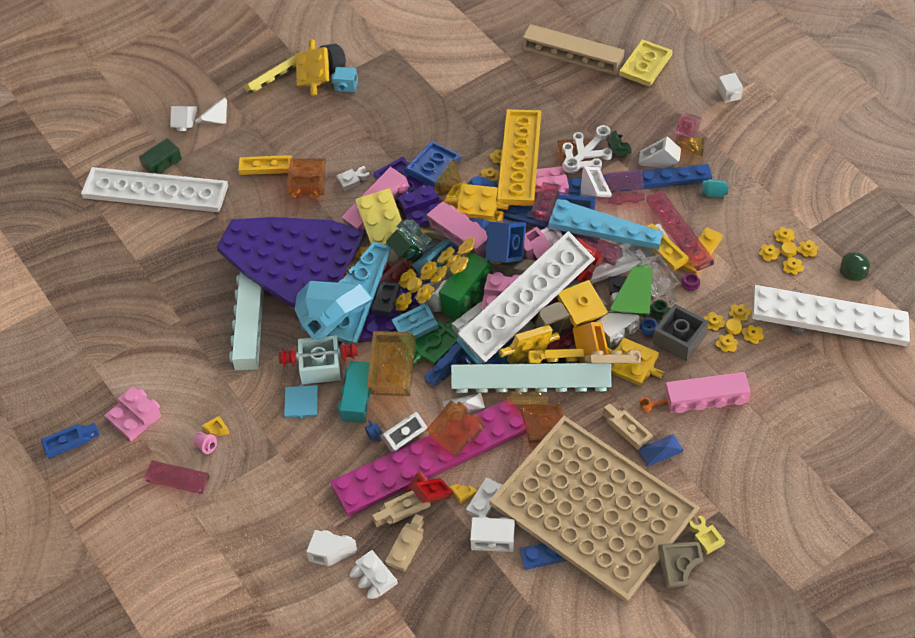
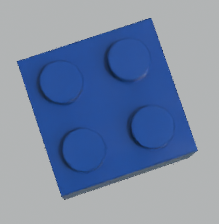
[485,220,526,263]

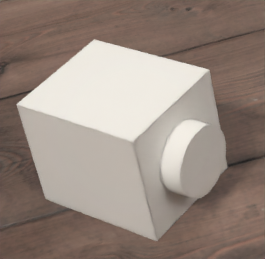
[717,73,743,103]

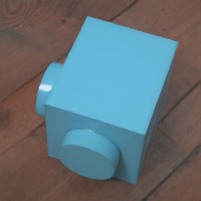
[331,67,358,92]

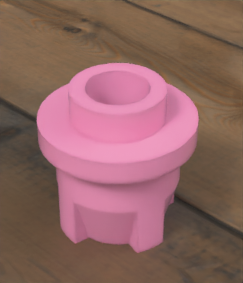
[192,432,217,454]

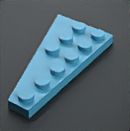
[301,242,392,345]

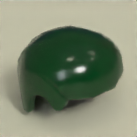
[607,131,632,157]
[840,252,870,281]

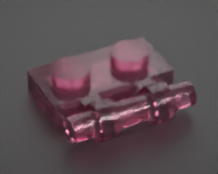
[605,169,645,205]

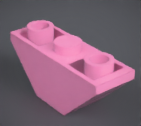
[525,227,552,261]

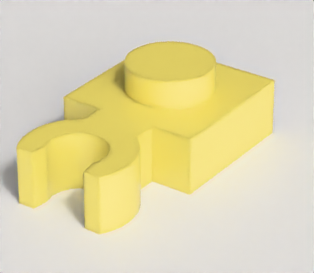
[689,515,725,555]

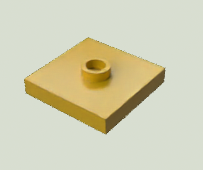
[556,280,608,327]

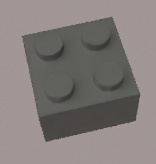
[653,304,709,361]

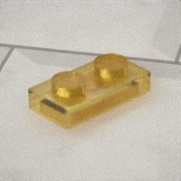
[506,392,548,404]

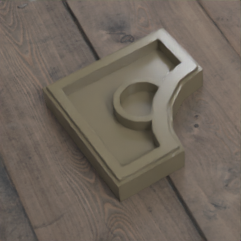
[658,541,704,589]

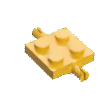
[296,39,329,96]
[446,184,509,221]
[499,325,560,364]
[608,337,665,387]

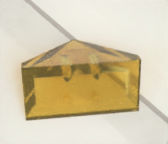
[675,137,705,157]
[435,159,461,196]

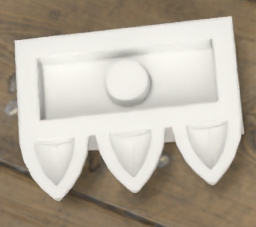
[349,550,398,599]

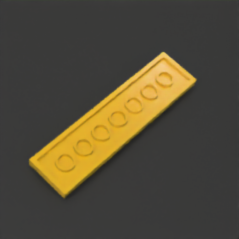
[497,109,541,206]

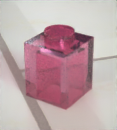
[675,112,702,138]

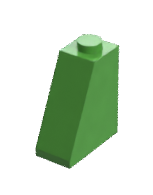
[608,265,653,318]

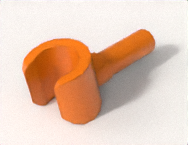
[639,397,668,413]

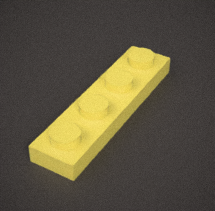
[243,51,302,92]

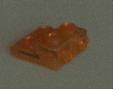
[287,158,326,198]
[425,400,485,457]

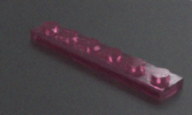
[646,190,714,271]

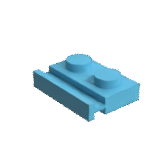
[392,303,439,345]

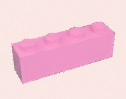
[342,167,410,233]
[427,201,487,258]
[665,372,751,413]

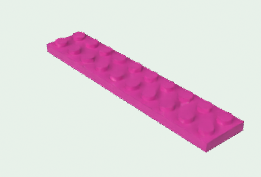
[330,398,530,517]

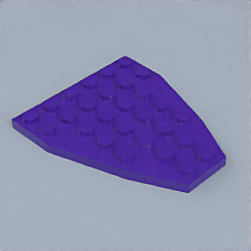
[217,217,365,308]

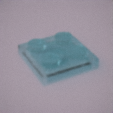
[396,219,435,252]

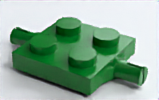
[407,316,458,366]

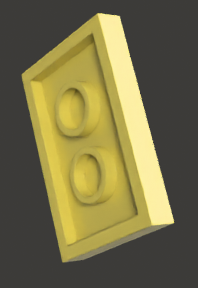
[619,39,673,87]
[355,188,406,246]

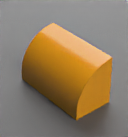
[572,322,609,363]

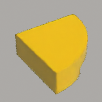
[202,416,230,436]
[449,484,477,505]

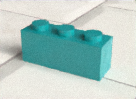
[337,361,375,423]

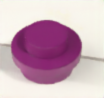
[681,273,700,291]

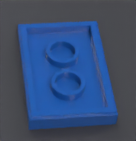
[404,141,462,188]

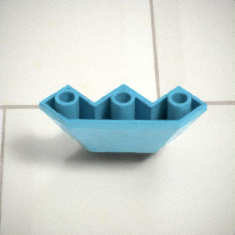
[294,281,373,340]

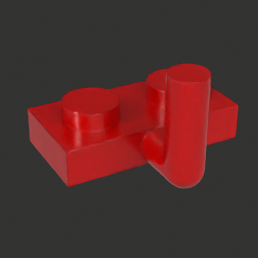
[406,471,453,503]

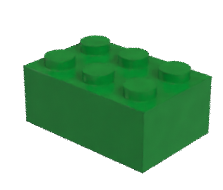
[439,252,492,319]

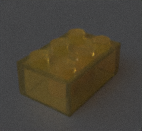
[367,331,416,396]

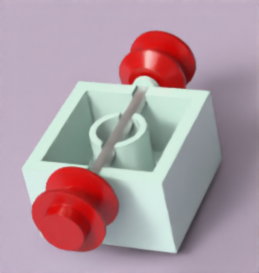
[278,335,358,384]

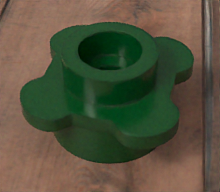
[650,300,671,319]

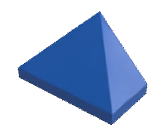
[637,434,683,467]

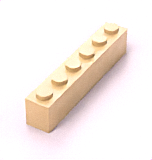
[523,24,624,75]

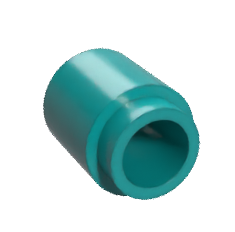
[702,179,729,198]

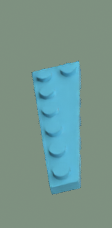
[548,199,663,250]

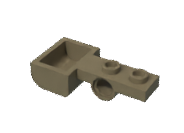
[533,299,606,336]

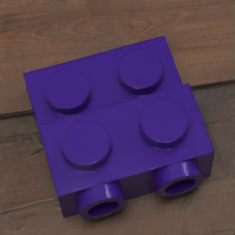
[398,185,440,231]

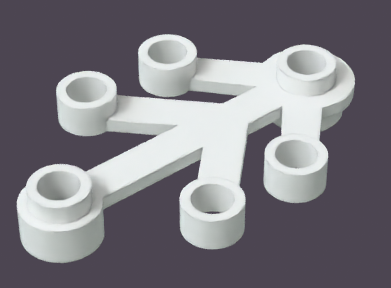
[562,125,612,174]

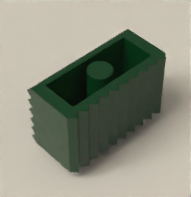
[139,138,182,174]
[386,229,425,261]

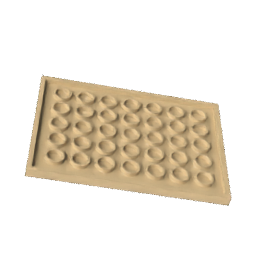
[489,416,700,603]

